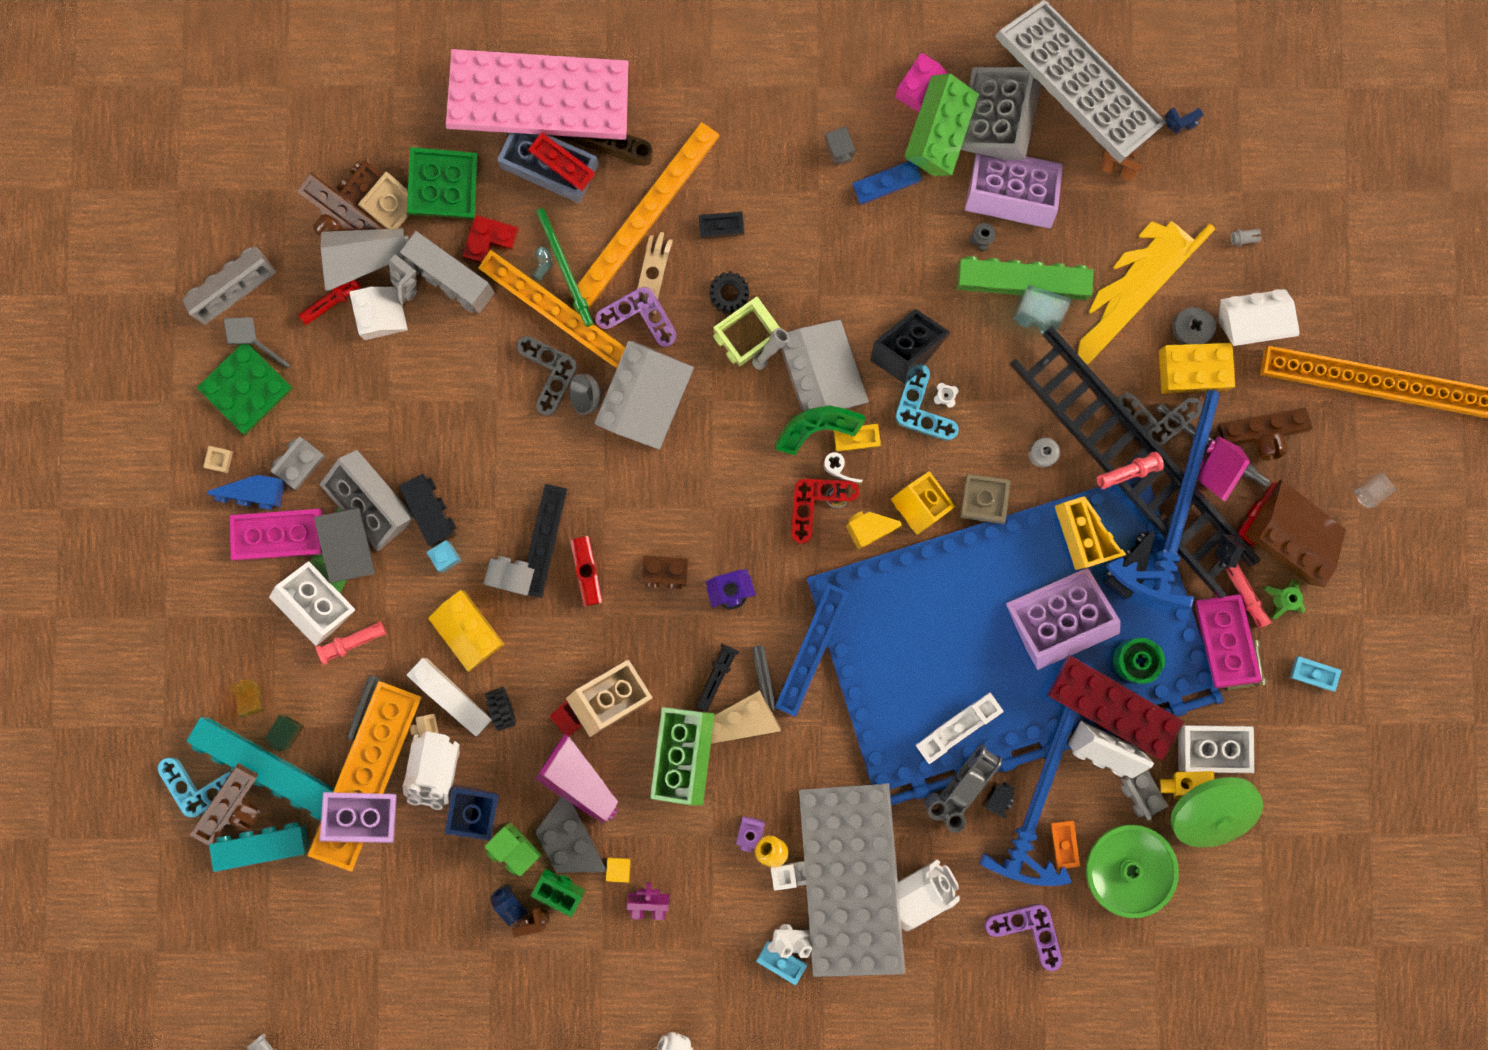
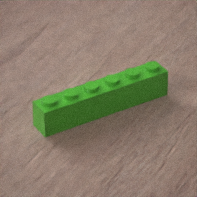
[956,256,1094,300]

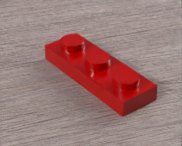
[528,133,596,192]

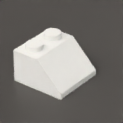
[350,287,408,340]

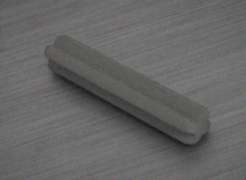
[752,645,776,711]
[347,675,381,741]

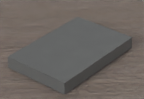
[314,507,375,583]

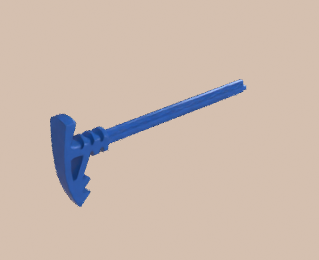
[1106,390,1220,610]
[979,661,1095,886]

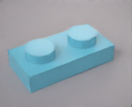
[1289,656,1342,692]
[756,940,807,985]

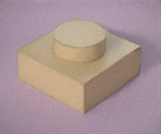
[203,446,233,473]

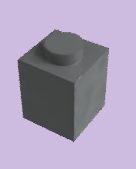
[824,126,856,165]

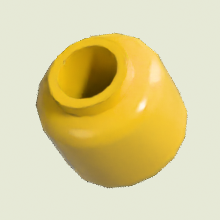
[755,835,788,868]

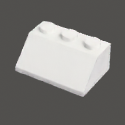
[1218,289,1300,346]
[269,561,355,646]
[1068,721,1154,778]

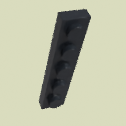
[527,484,568,598]

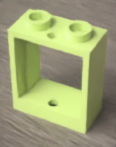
[713,297,780,367]

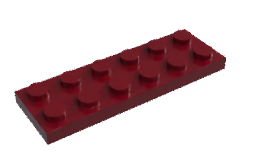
[1047,655,1184,761]

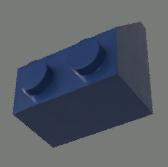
[445,784,499,840]

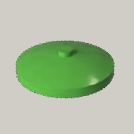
[1171,777,1263,847]
[1085,824,1179,918]

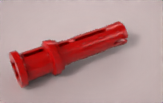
[298,279,363,326]

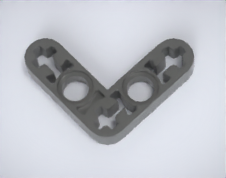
[517,336,577,417]
[1118,393,1202,446]

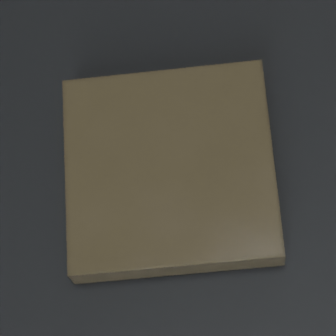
[960,474,1011,524]

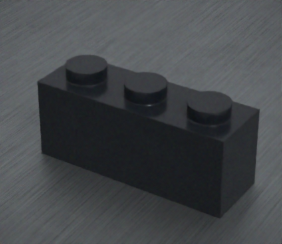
[399,474,457,548]

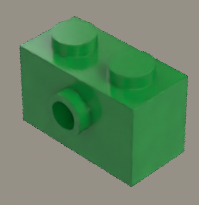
[531,869,585,918]

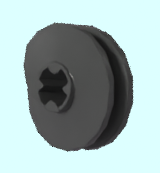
[1172,307,1216,345]

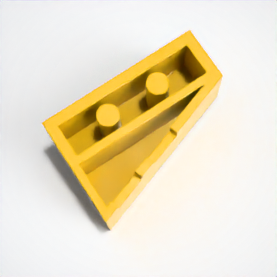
[1055,496,1126,570]

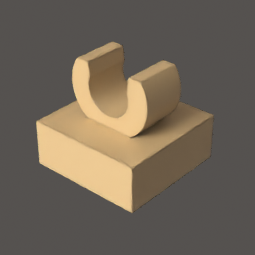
[410,714,439,737]

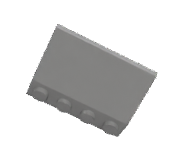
[961,67,1042,160]
[780,319,869,412]
[595,341,694,450]

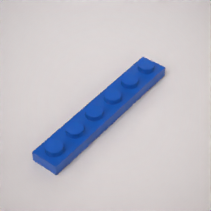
[775,583,850,717]

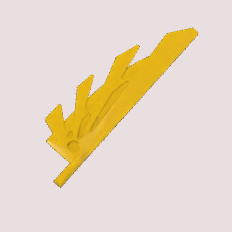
[1078,221,1215,365]

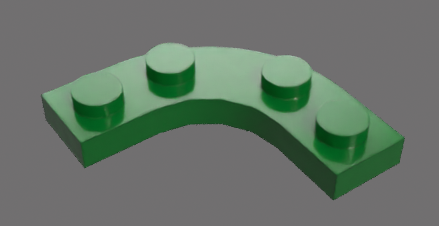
[774,405,866,455]

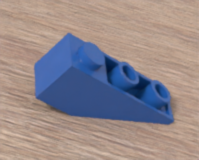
[207,475,285,510]

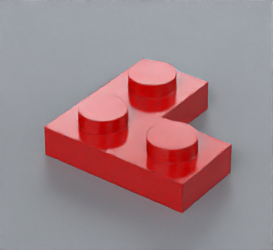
[462,215,519,263]

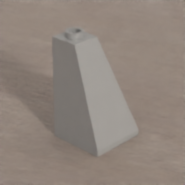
[321,228,409,290]

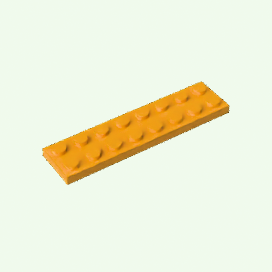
[307,681,422,872]

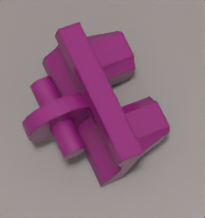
[627,882,669,920]

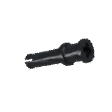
[695,643,739,712]

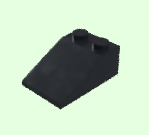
[870,309,950,384]

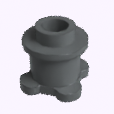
[969,223,996,251]

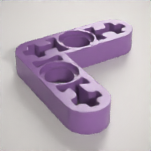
[595,286,677,347]
[984,904,1062,971]

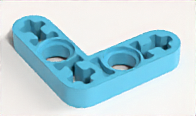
[895,365,959,441]
[158,757,231,817]

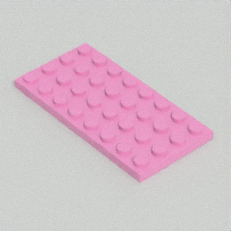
[446,49,628,140]

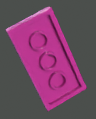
[230,509,323,561]
[1195,594,1262,689]

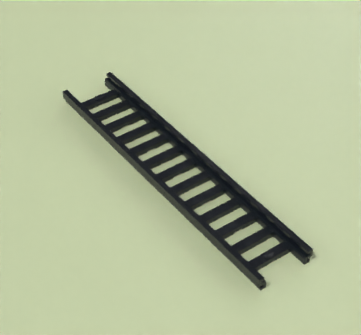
[1009,326,1261,599]

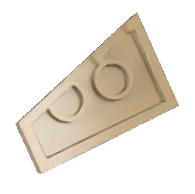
[711,690,781,744]

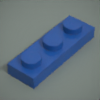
[852,161,922,205]

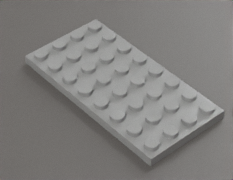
[995,0,1166,163]
[799,784,905,977]

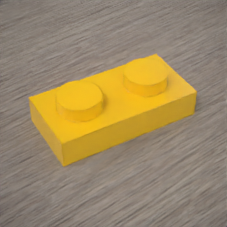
[833,424,881,452]

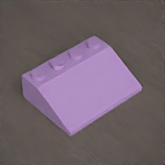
[965,153,1063,229]
[1006,568,1120,670]

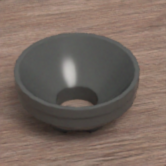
[569,374,603,415]

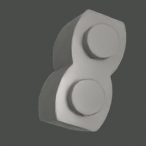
[483,556,535,596]

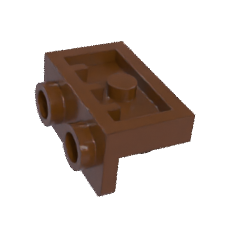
[336,160,383,210]
[641,555,688,589]
[512,905,549,937]

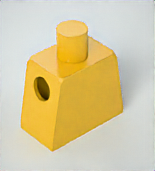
[1160,771,1214,799]

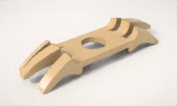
[634,232,673,314]

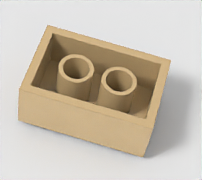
[566,659,653,737]

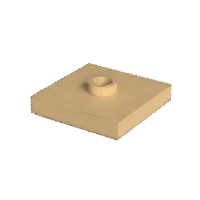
[358,171,409,229]

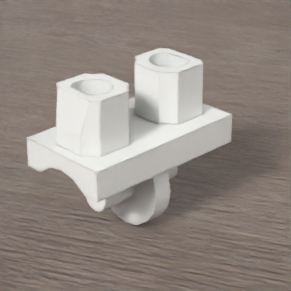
[767,924,812,958]

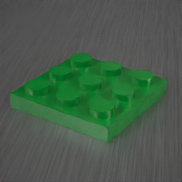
[407,147,477,220]
[196,344,294,435]

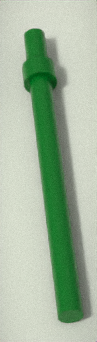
[536,208,594,327]

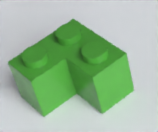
[484,822,542,876]

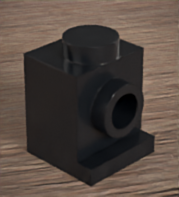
[982,781,1015,819]

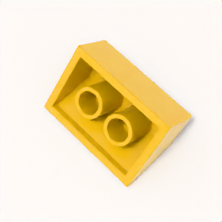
[428,590,505,672]

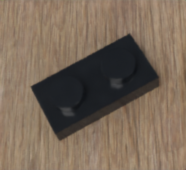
[698,212,744,239]

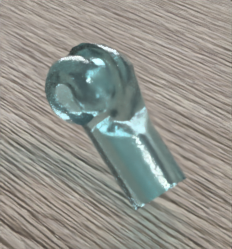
[532,247,552,281]

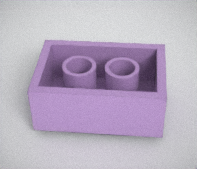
[320,793,397,843]

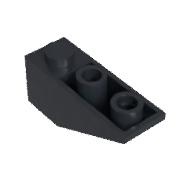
[1103,530,1155,600]

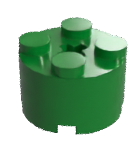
[1113,638,1165,684]

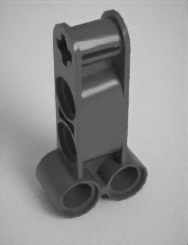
[924,744,1002,833]

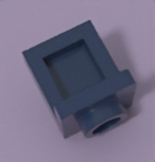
[1165,108,1204,135]
[490,884,528,926]

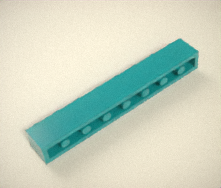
[186,717,335,821]

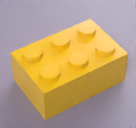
[1159,343,1235,394]

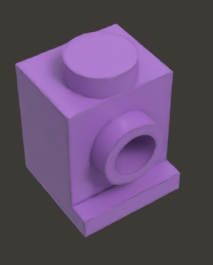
[736,816,765,852]

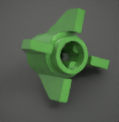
[1262,579,1306,620]

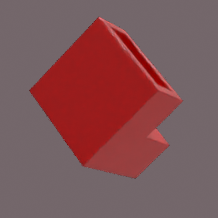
[549,701,583,736]

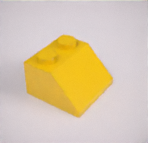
[891,471,956,535]
[846,511,902,550]

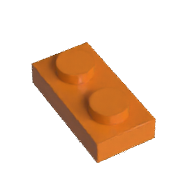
[1050,820,1080,869]

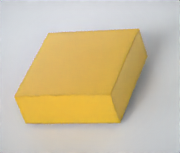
[606,857,631,882]

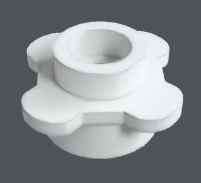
[934,383,958,408]

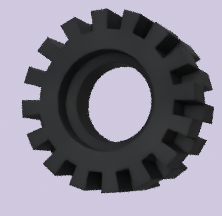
[709,271,749,314]
[485,687,516,731]

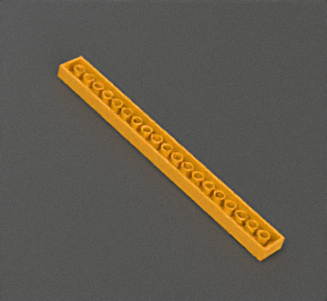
[1260,346,1488,418]

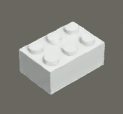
[1178,725,1254,773]

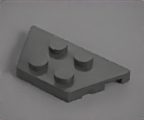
[536,797,607,873]

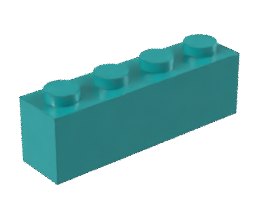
[209,822,310,872]

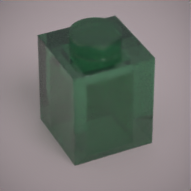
[265,714,304,752]

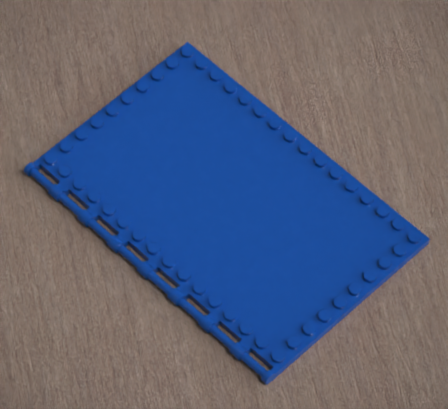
[806,477,1223,806]

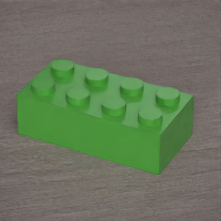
[904,73,979,176]
[650,707,714,805]

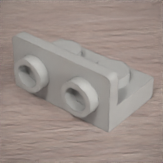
[389,255,417,304]
[271,437,325,490]
[1120,770,1168,820]

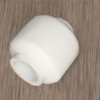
[657,1032,693,1050]

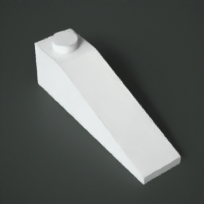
[407,658,492,737]

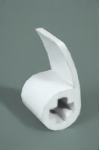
[823,453,863,485]

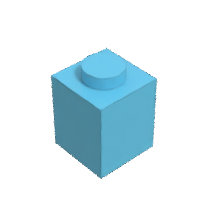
[427,540,462,573]

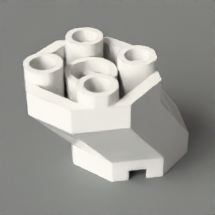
[403,731,460,810]
[898,860,960,931]

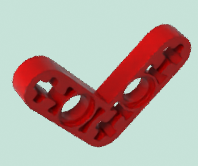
[792,479,860,544]

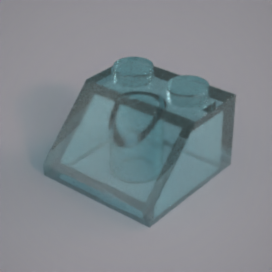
[1013,285,1071,333]

